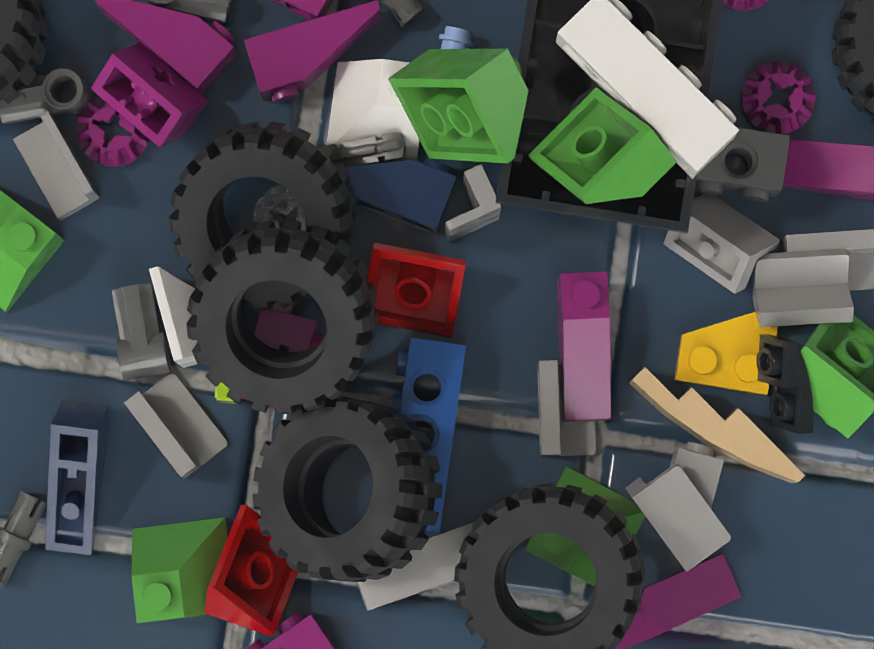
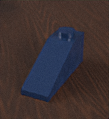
[345,158,457,235]
[45,400,108,555]

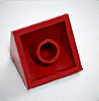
[367,243,467,338]
[204,505,298,636]

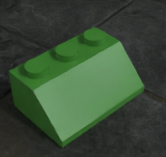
[388,48,528,164]

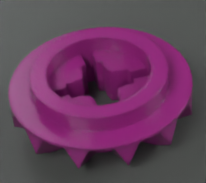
[742,60,817,134]
[76,97,149,167]

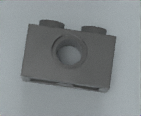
[695,128,790,202]

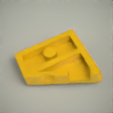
[674,312,778,396]

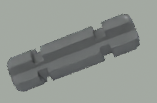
[327,132,406,167]

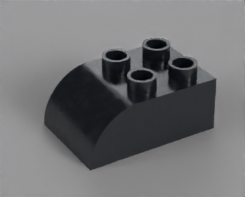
[496,0,723,234]

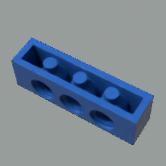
[391,338,466,533]

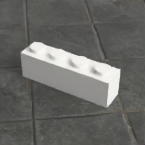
[556,0,739,179]

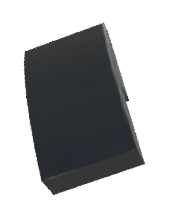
[756,334,814,434]

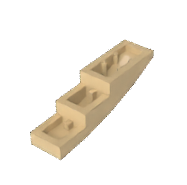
[629,367,805,483]

